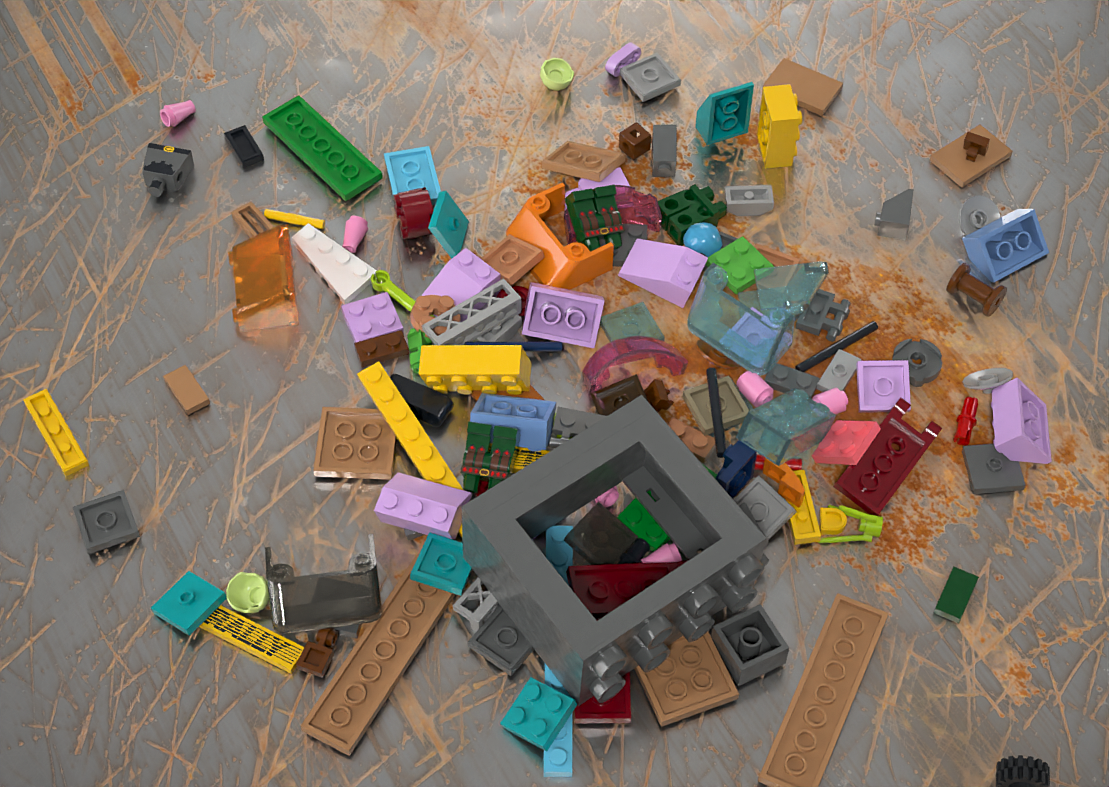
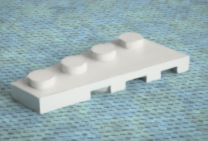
[292,223,377,305]

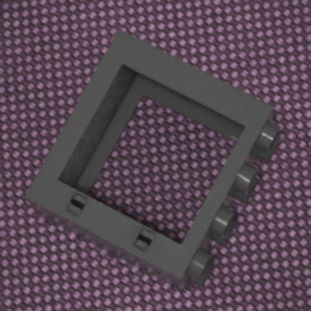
[462,395,767,706]

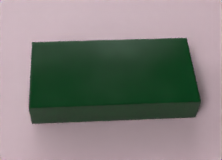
[934,566,979,624]

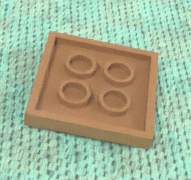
[313,407,397,480]
[634,632,739,727]

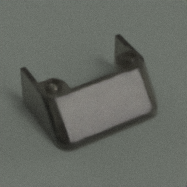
[265,534,383,634]

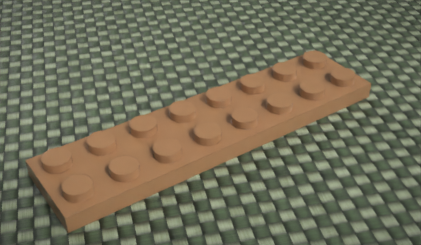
[301,554,455,756]
[758,593,889,787]

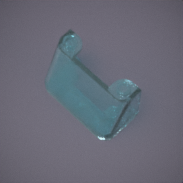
[687,263,795,375]

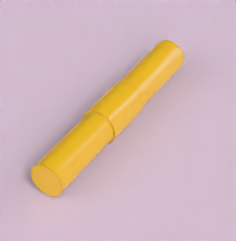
[264,209,325,230]

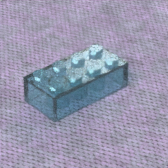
[736,388,836,466]

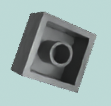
[711,604,789,686]

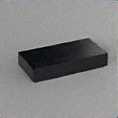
[224,125,264,168]

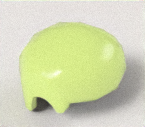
[540,58,574,91]
[226,572,271,613]

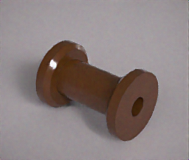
[946,263,1007,317]

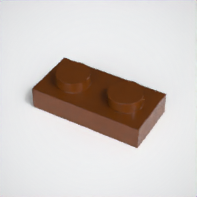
[354,330,409,368]

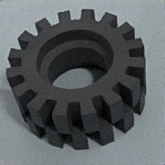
[996,755,1050,787]

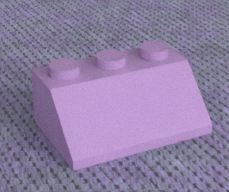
[522,282,605,348]
[991,378,1052,464]
[374,472,472,540]

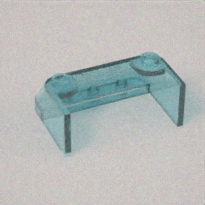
[738,262,829,330]

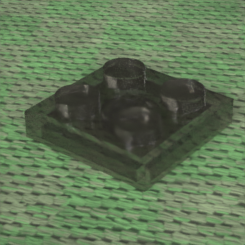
[564,502,638,565]

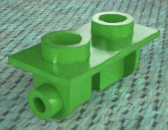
[407,328,433,374]

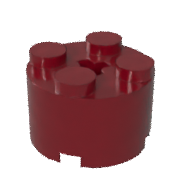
[393,187,433,240]

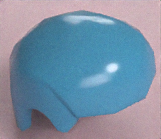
[683,222,723,257]

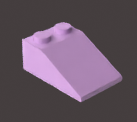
[618,239,708,308]
[422,248,501,322]

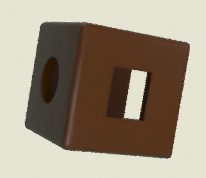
[619,122,651,160]

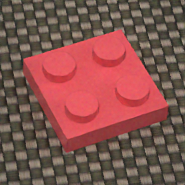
[812,420,881,465]

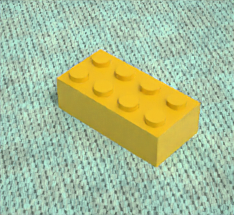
[419,345,531,395]

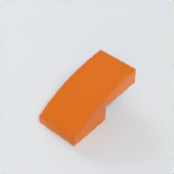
[763,452,805,508]

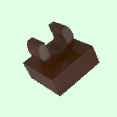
[963,132,990,162]
[644,379,674,413]

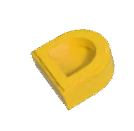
[819,507,847,535]

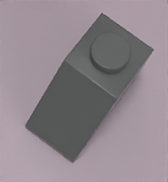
[651,125,677,177]
[874,189,914,240]

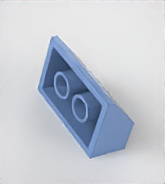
[962,209,1049,282]
[470,393,557,451]

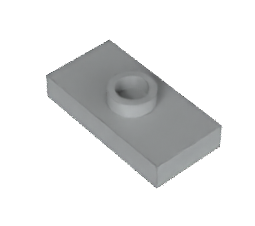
[816,349,861,392]

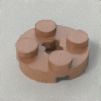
[410,295,461,339]

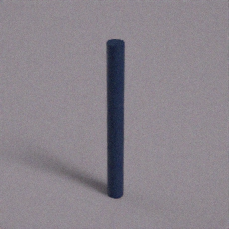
[464,342,562,352]

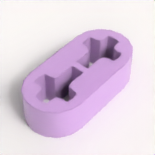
[605,42,641,77]

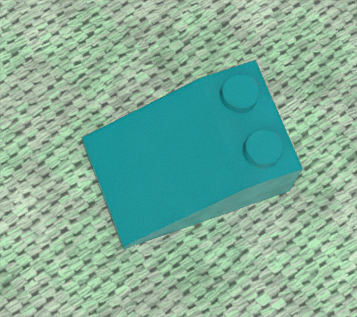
[695,82,754,145]

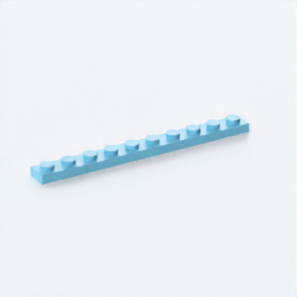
[544,526,573,777]

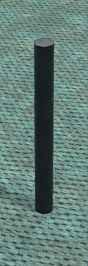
[795,321,878,372]
[706,368,726,458]

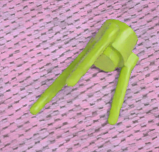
[818,505,883,543]

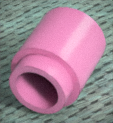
[736,371,773,408]
[808,388,848,419]

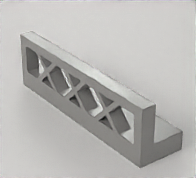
[422,279,521,345]
[453,539,546,633]

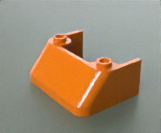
[506,182,614,290]

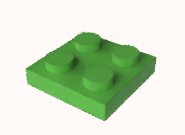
[705,236,774,295]

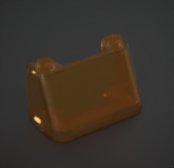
[228,224,299,332]

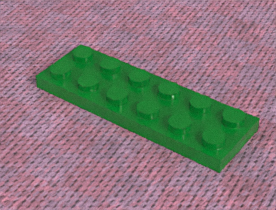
[262,95,383,201]

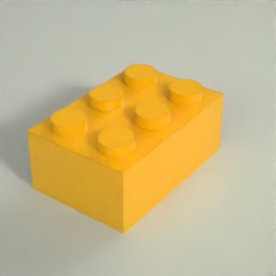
[756,84,802,169]

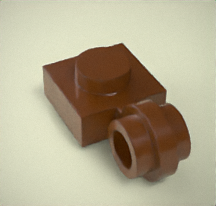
[296,625,338,678]

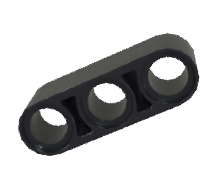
[390,374,454,427]

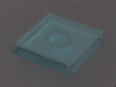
[600,302,665,358]

